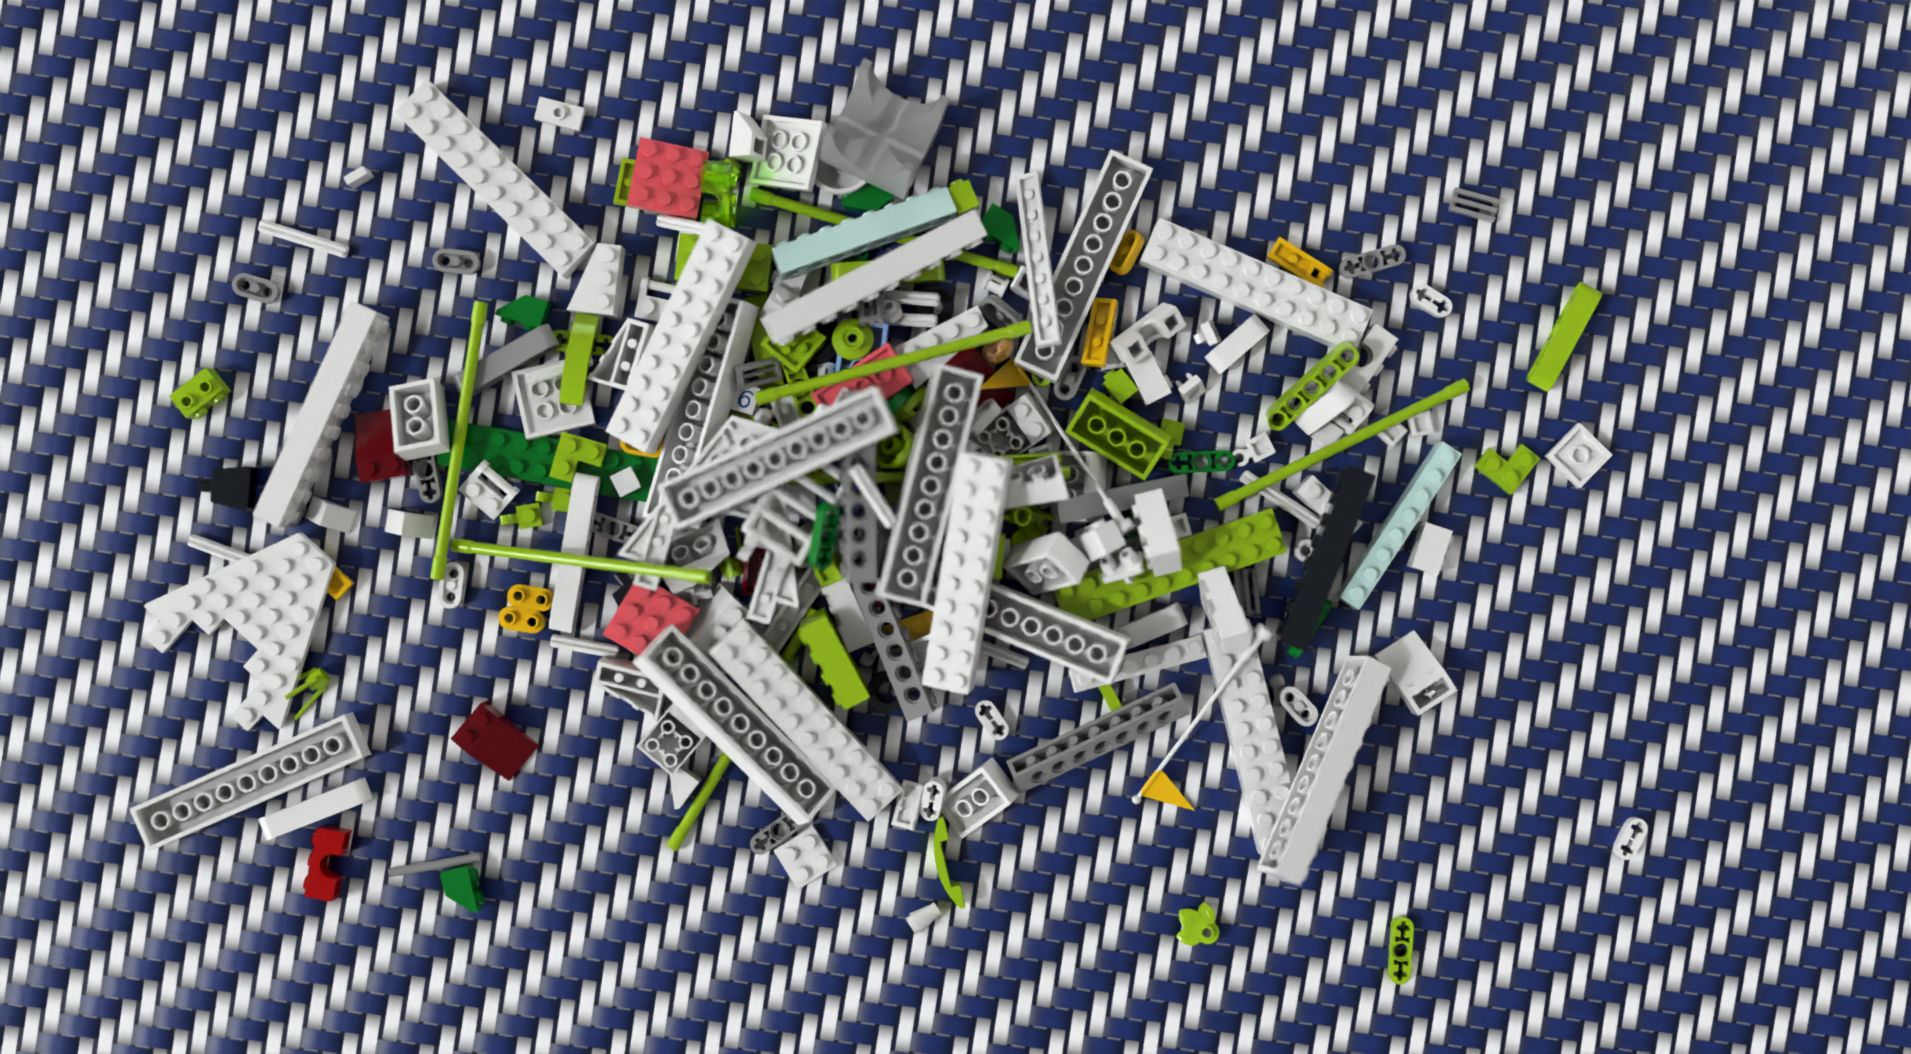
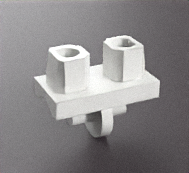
[1100,547,1144,584]

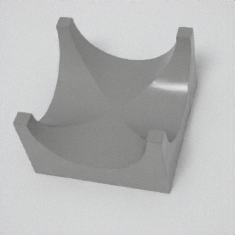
[819,58,950,200]

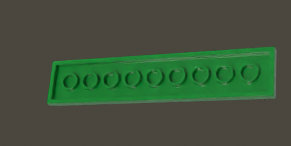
[436,419,659,502]

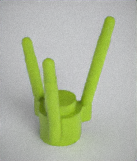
[718,526,744,579]
[284,667,331,720]

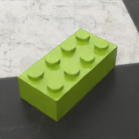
[674,233,774,295]
[1065,387,1171,481]
[798,607,870,710]

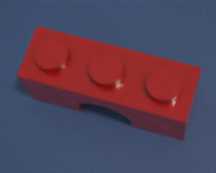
[303,824,352,902]

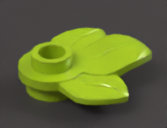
[1176,902,1220,946]

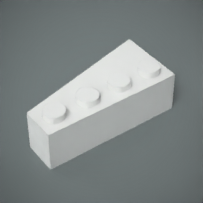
[894,305,988,391]
[1005,454,1069,509]

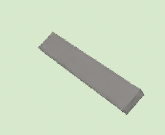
[1057,474,1189,523]

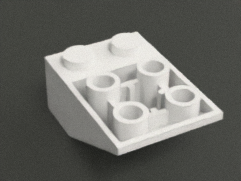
[972,392,1056,456]
[1375,630,1458,716]
[636,703,707,776]

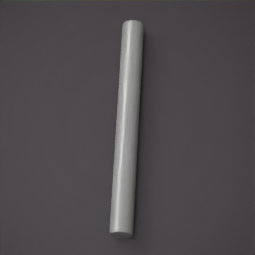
[388,852,482,877]

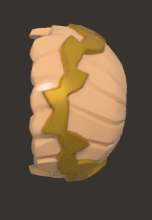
[981,338,1014,364]

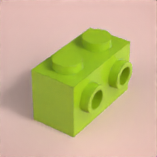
[169,367,231,420]

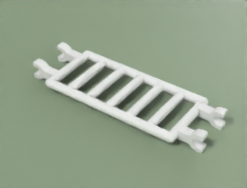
[736,387,878,582]

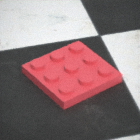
[627,137,709,221]
[603,584,700,655]

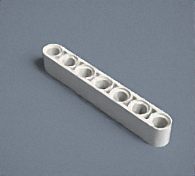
[549,472,600,633]

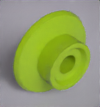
[832,318,874,360]

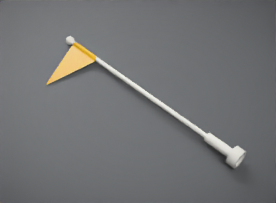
[980,351,1135,536]
[1132,623,1274,811]

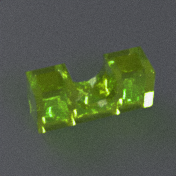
[701,160,737,229]

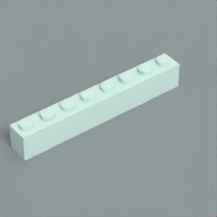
[771,187,957,281]
[1335,441,1462,610]

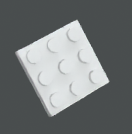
[749,114,827,192]
[511,360,596,440]

